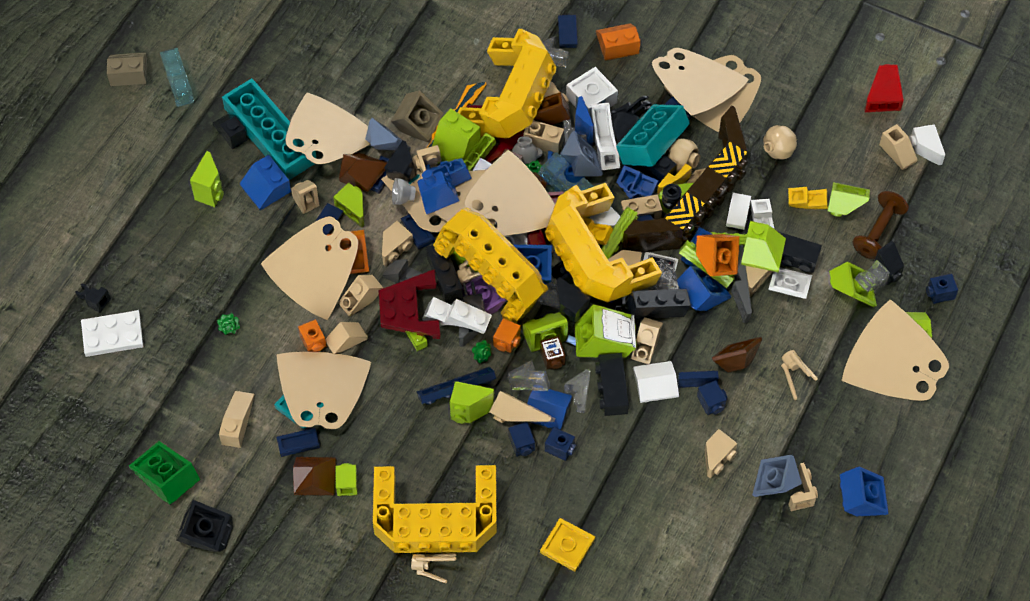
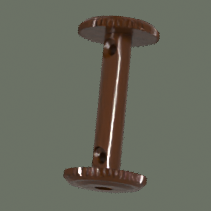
[852,191,909,259]

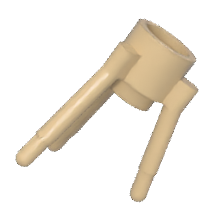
[456,260,481,285]
[781,350,818,400]
[411,553,457,583]

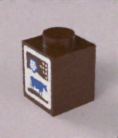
[540,336,565,370]

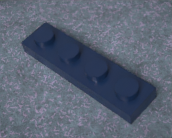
[417,366,496,404]

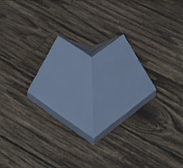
[365,118,411,150]
[560,131,603,176]
[752,455,802,497]

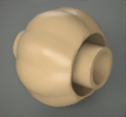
[763,125,797,159]
[665,139,700,172]

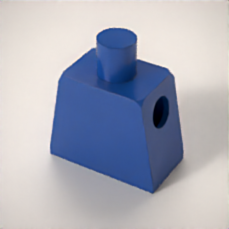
[417,170,460,214]

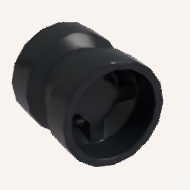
[662,183,682,209]

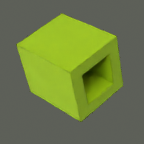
[336,463,358,496]

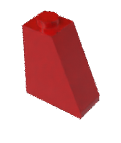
[864,64,904,112]

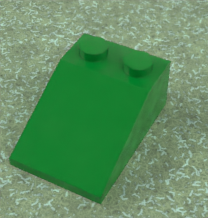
[129,441,201,505]

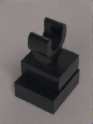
[75,283,111,313]

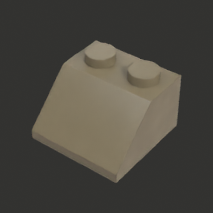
[107,52,147,86]
[391,90,444,142]

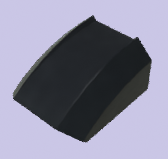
[176,500,233,552]

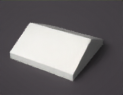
[769,268,812,299]
[633,361,679,403]

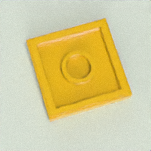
[540,518,595,572]

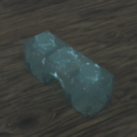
[160,48,194,107]
[538,152,594,192]

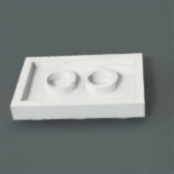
[81,310,144,357]

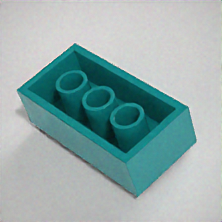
[616,104,690,167]

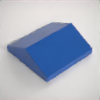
[575,96,594,146]
[527,385,572,430]

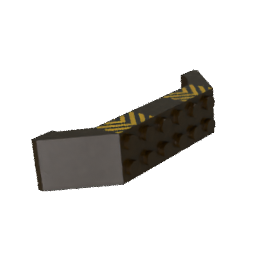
[622,105,748,252]

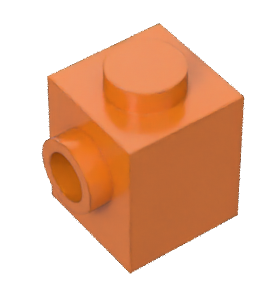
[493,318,521,353]
[298,319,327,352]

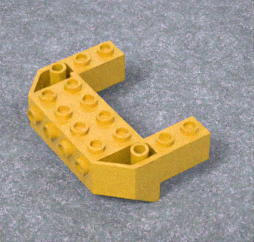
[458,29,557,138]
[545,183,662,302]
[433,207,549,324]
[373,465,497,553]

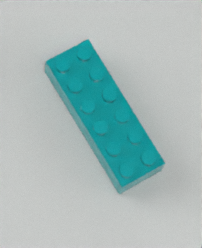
[222,78,317,180]

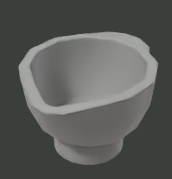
[512,136,542,164]
[392,178,416,205]

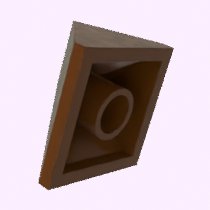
[339,153,387,192]
[712,336,762,372]
[293,457,336,496]

